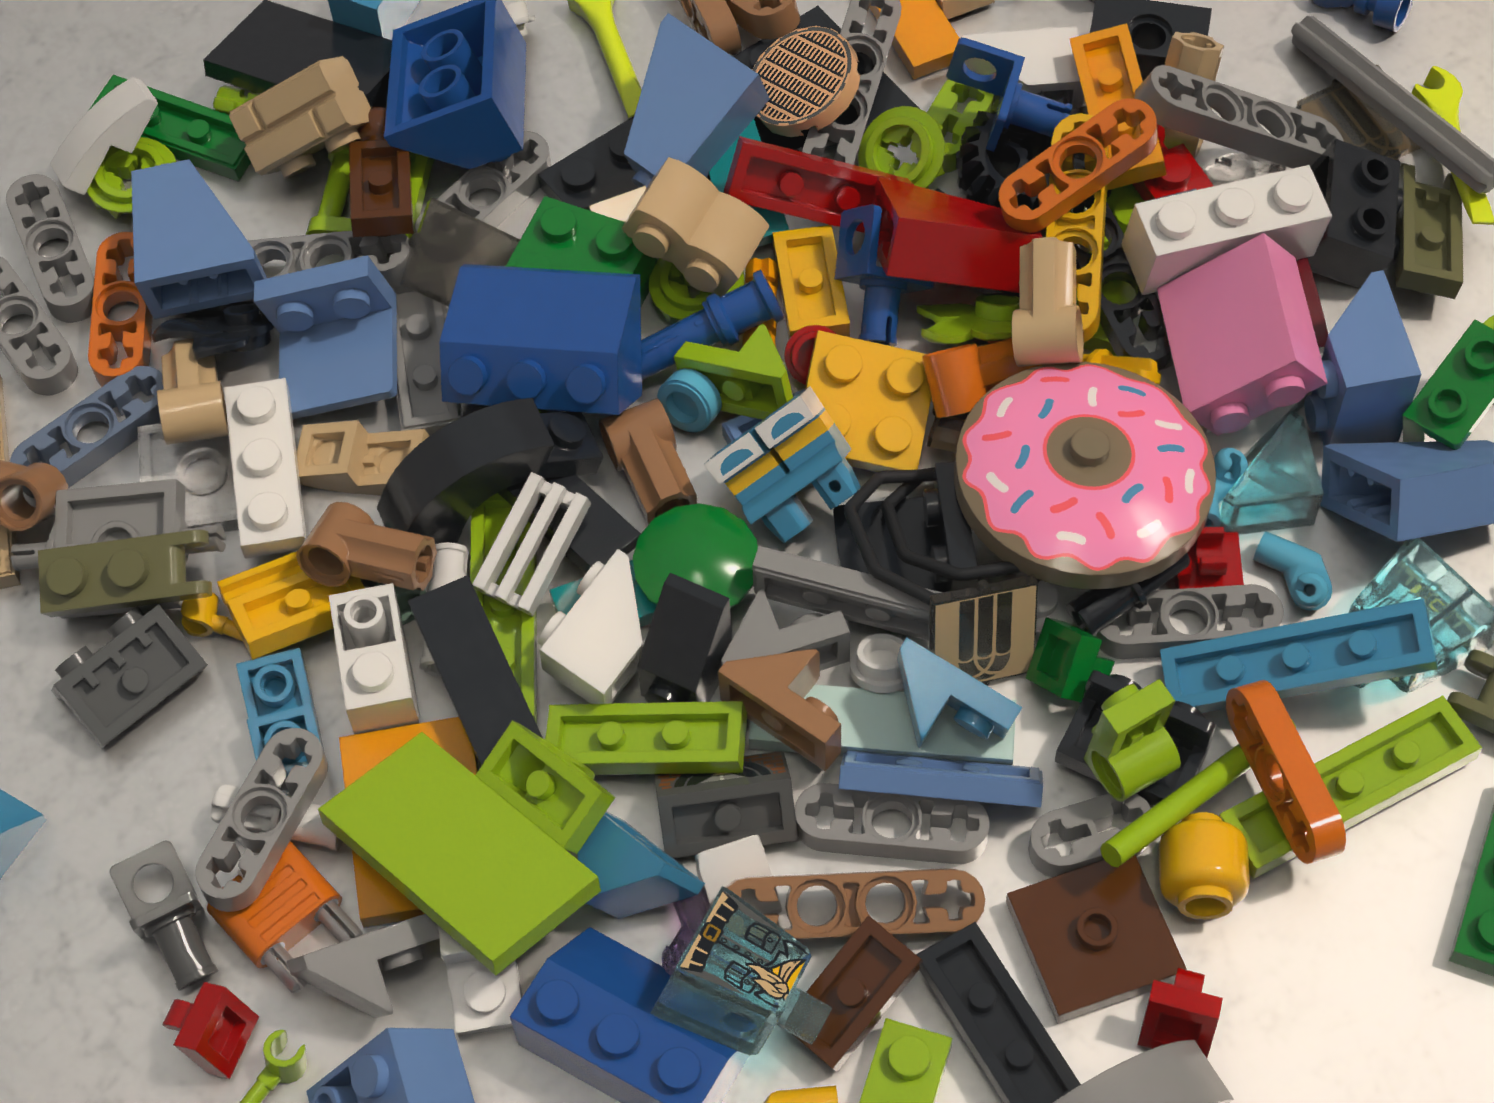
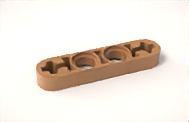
[719,868,985,941]

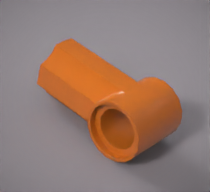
[922,337,1041,418]

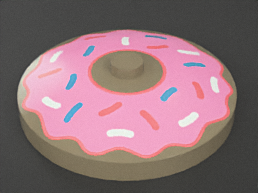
[954,362,1216,589]

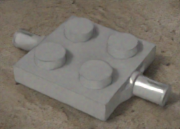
[11,479,226,619]

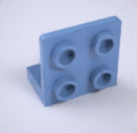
[254,255,397,419]

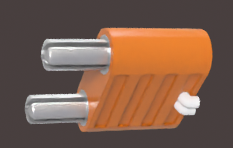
[207,841,363,993]

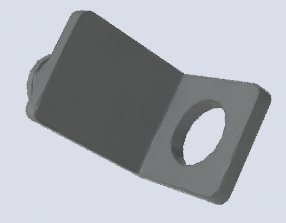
[109,840,218,991]

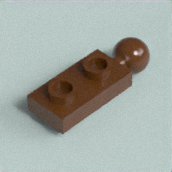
[349,107,414,238]

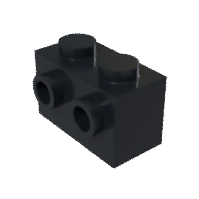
[1307,139,1403,288]

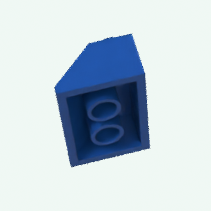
[384,0,526,169]
[439,264,642,415]
[510,927,766,1103]

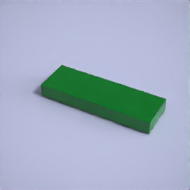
[88,75,251,182]

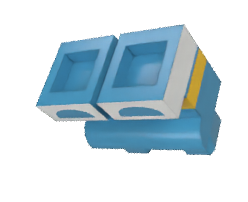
[704,386,861,543]

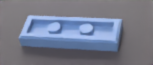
[838,750,1043,808]

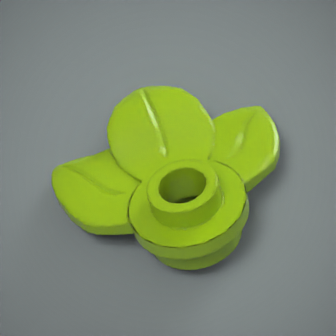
[917,294,1020,345]

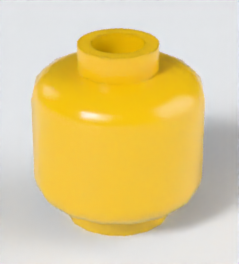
[1158,812,1250,920]

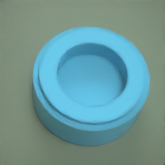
[657,368,722,432]

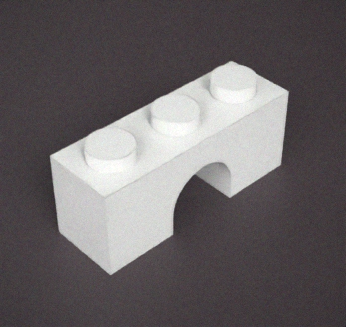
[1121,165,1332,295]

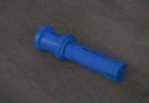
[641,269,786,380]

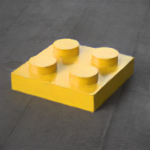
[805,330,931,472]

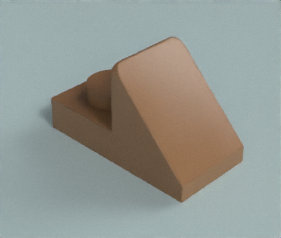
[718,649,841,772]

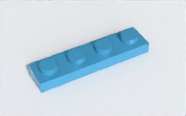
[1160,598,1439,713]

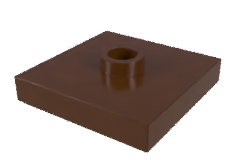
[1006,855,1187,1024]

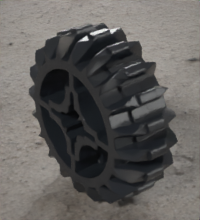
[956,91,1111,232]

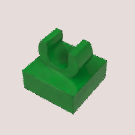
[1025,617,1115,702]

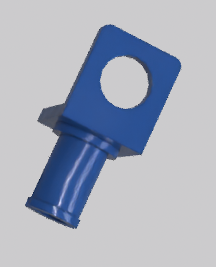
[946,37,1073,152]
[834,204,934,347]

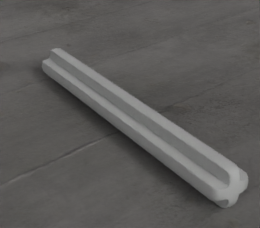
[1291,16,1494,195]

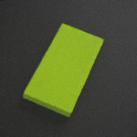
[318,732,601,976]

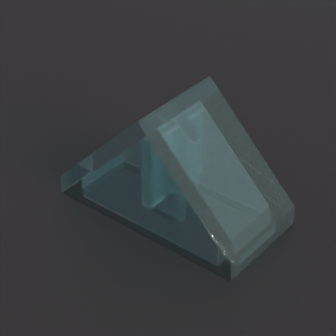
[1220,411,1324,535]

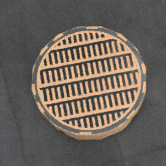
[752,26,860,137]

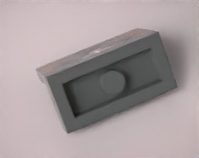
[654,751,799,858]

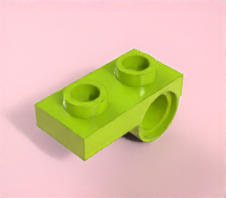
[1083,679,1181,802]

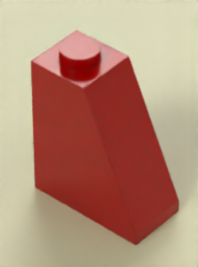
[872,177,1043,293]

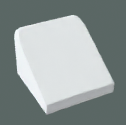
[695,835,782,931]

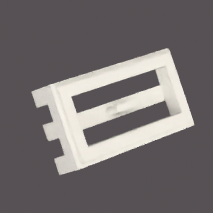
[472,472,591,617]

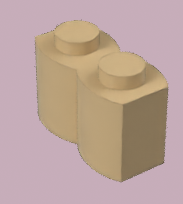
[622,157,769,296]

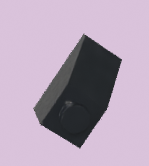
[637,573,732,703]

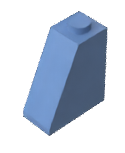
[624,13,770,188]
[131,159,267,319]
[1321,440,1494,542]

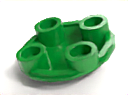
[632,503,758,608]

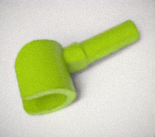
[240,1029,307,1103]

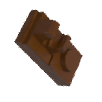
[780,915,923,1072]

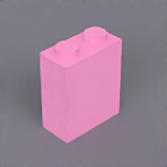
[1157,233,1328,436]

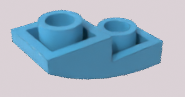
[236,648,324,778]

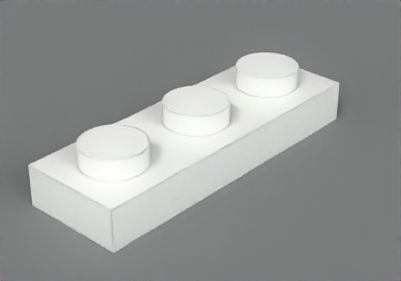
[224,378,307,559]

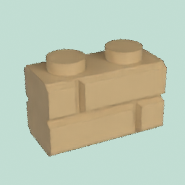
[229,56,371,179]

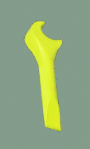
[567,0,642,118]
[1411,66,1494,225]

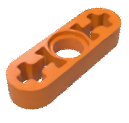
[999,98,1158,233]
[88,232,153,387]
[1226,680,1346,864]

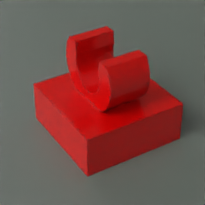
[1174,527,1244,589]
[1137,968,1223,1058]
[162,982,259,1079]

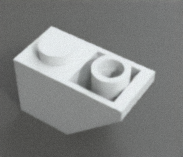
[962,26,1084,110]
[538,549,643,704]
[329,583,421,734]

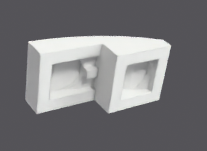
[50,77,158,195]

